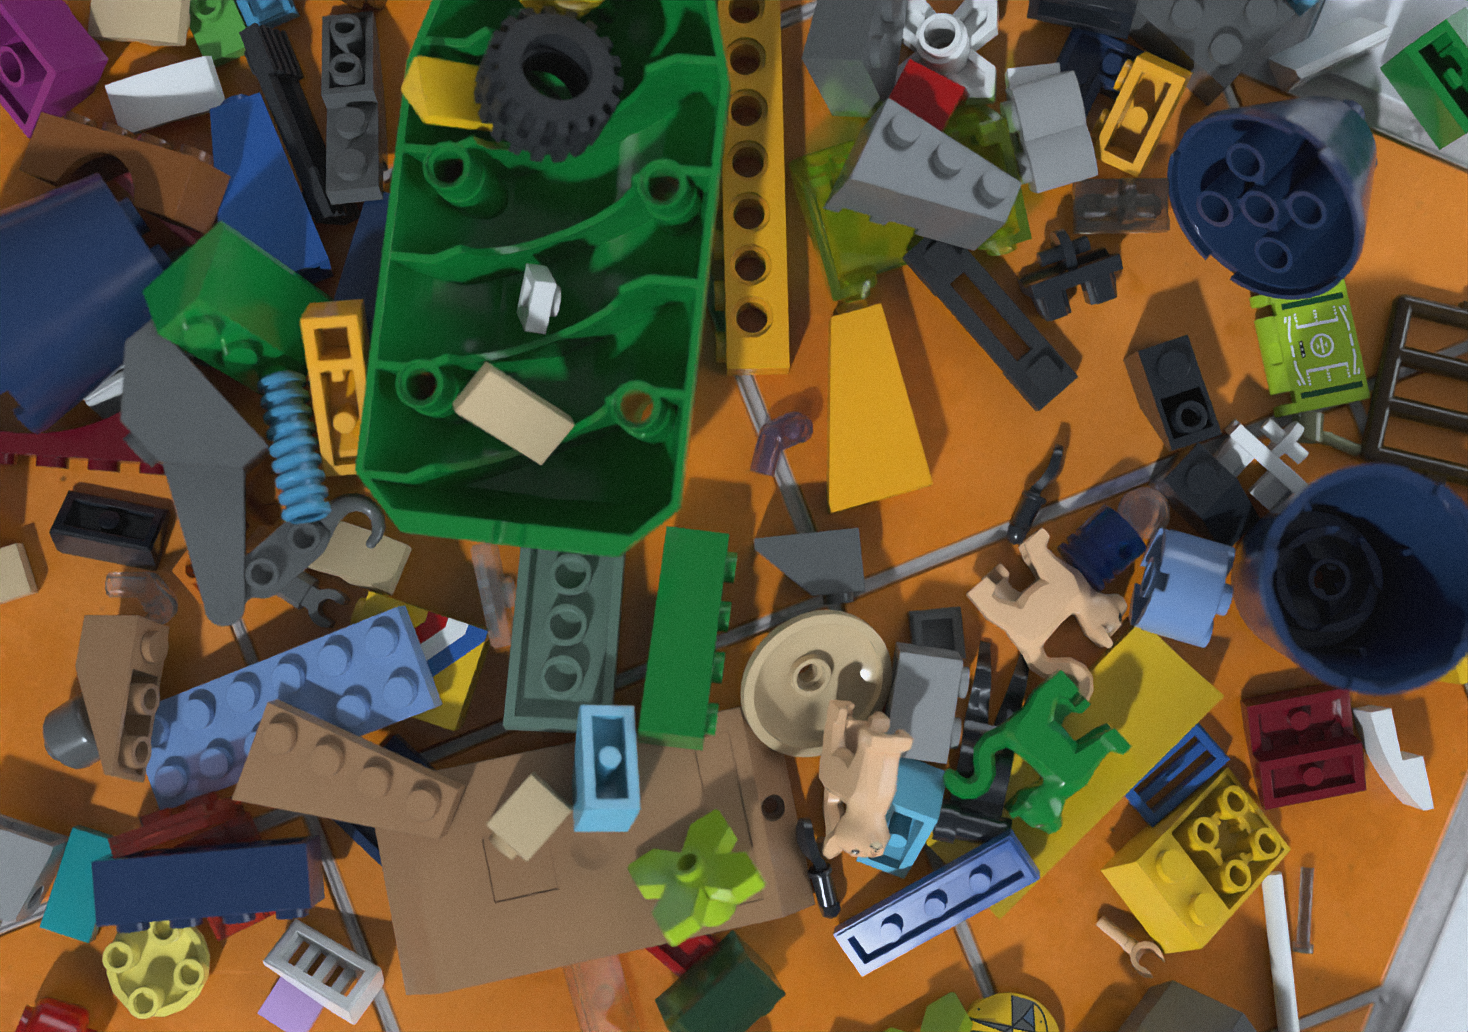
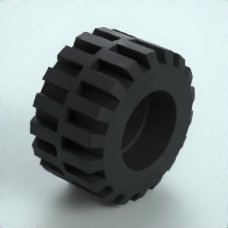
[474,6,623,163]

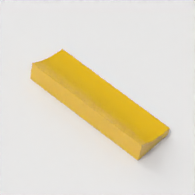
[925,625,1224,920]

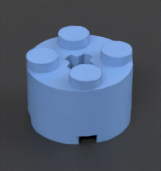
[1129,528,1235,648]

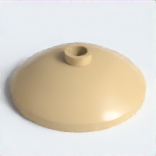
[741,610,892,757]

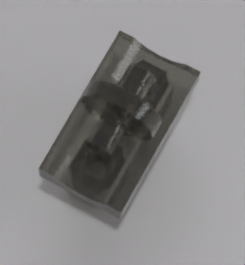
[1072,178,1170,234]

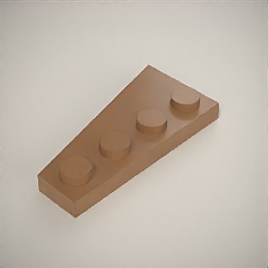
[231,699,466,840]

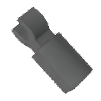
[276,571,350,628]

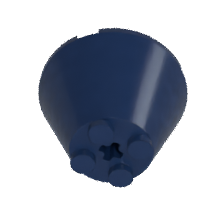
[1167,96,1377,300]

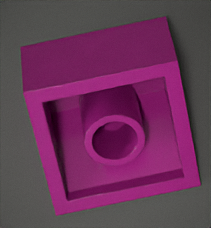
[0,0,108,139]

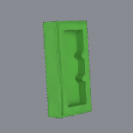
[189,0,247,68]

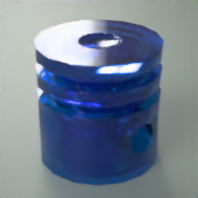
[1057,504,1147,592]

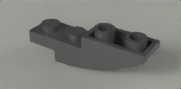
[321,11,388,205]

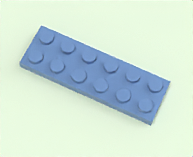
[146,605,443,812]

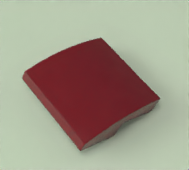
[1240,683,1367,810]

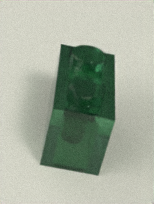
[655,930,786,1032]

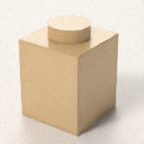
[486,771,573,861]

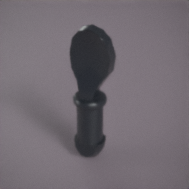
[1005,444,1066,545]
[796,817,841,919]

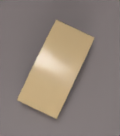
[88,0,190,46]
[307,520,412,595]

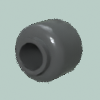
[43,692,100,769]

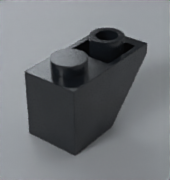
[1123,335,1222,452]

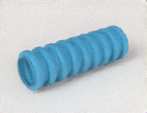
[257,371,332,524]

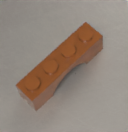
[19,111,231,235]

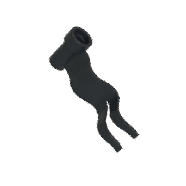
[932,641,1029,845]

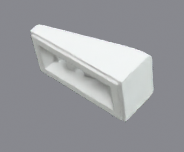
[263,918,384,1025]

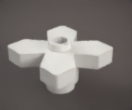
[895,0,999,105]

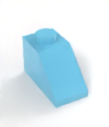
[572,705,640,832]
[856,757,945,879]

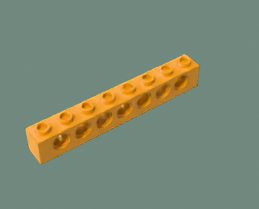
[713,0,790,376]

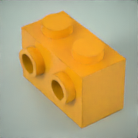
[1091,51,1193,177]

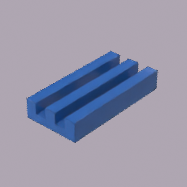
[1125,723,1230,827]

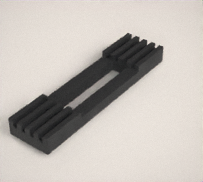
[239,23,360,225]
[902,237,1078,412]

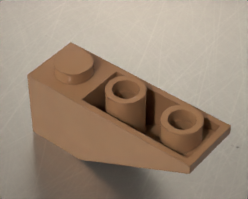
[75,615,170,782]

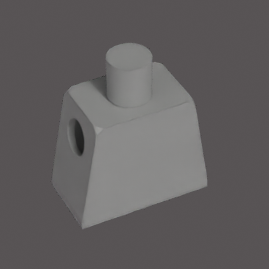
[0,814,69,927]

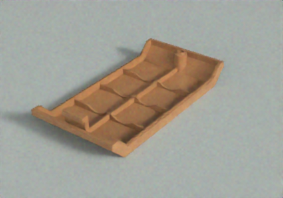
[375,706,815,995]

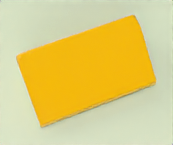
[400,56,493,132]

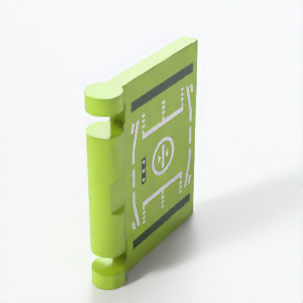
[1249,279,1371,418]

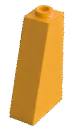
[826,299,933,515]

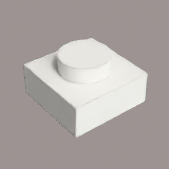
[516,263,561,334]

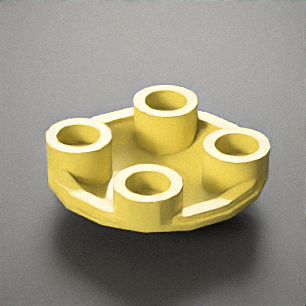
[102,921,210,1019]

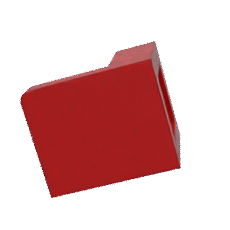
[889,58,970,132]

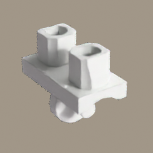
[1214,418,1309,511]

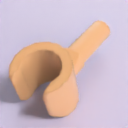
[1096,915,1165,978]

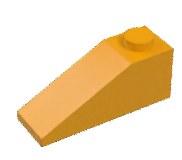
[300,299,370,477]

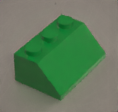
[143,220,333,396]

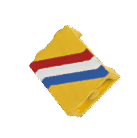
[350,591,496,731]

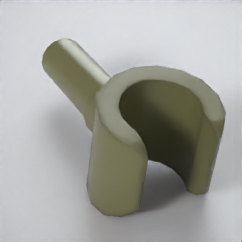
[1292,411,1361,456]

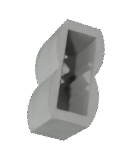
[1000,71,1098,193]

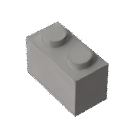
[883,642,970,764]

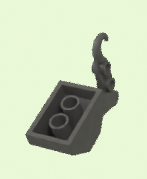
[121,320,386,626]

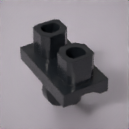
[1017,228,1123,321]

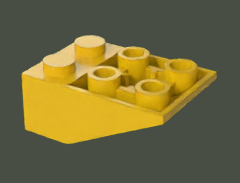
[1101,767,1291,954]

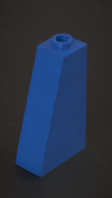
[210,92,334,284]

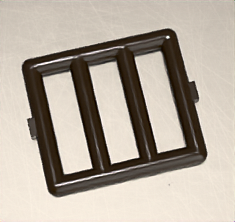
[1359,294,1468,486]

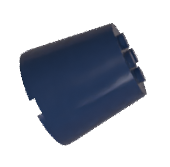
[0,172,173,434]
[1231,464,1468,695]

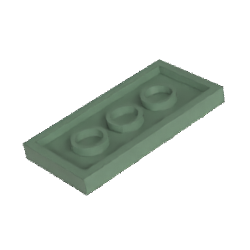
[503,547,626,734]

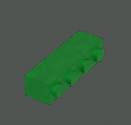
[638,526,738,751]

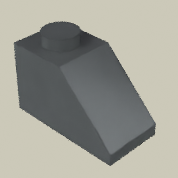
[753,528,865,605]

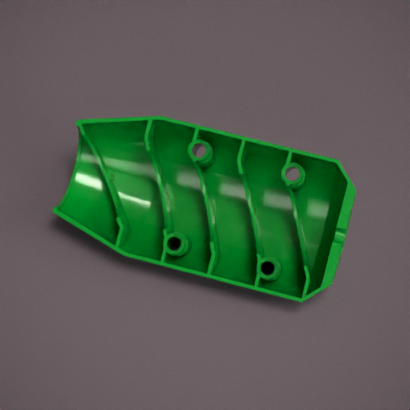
[355,0,731,558]

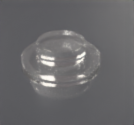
[1117,487,1170,539]

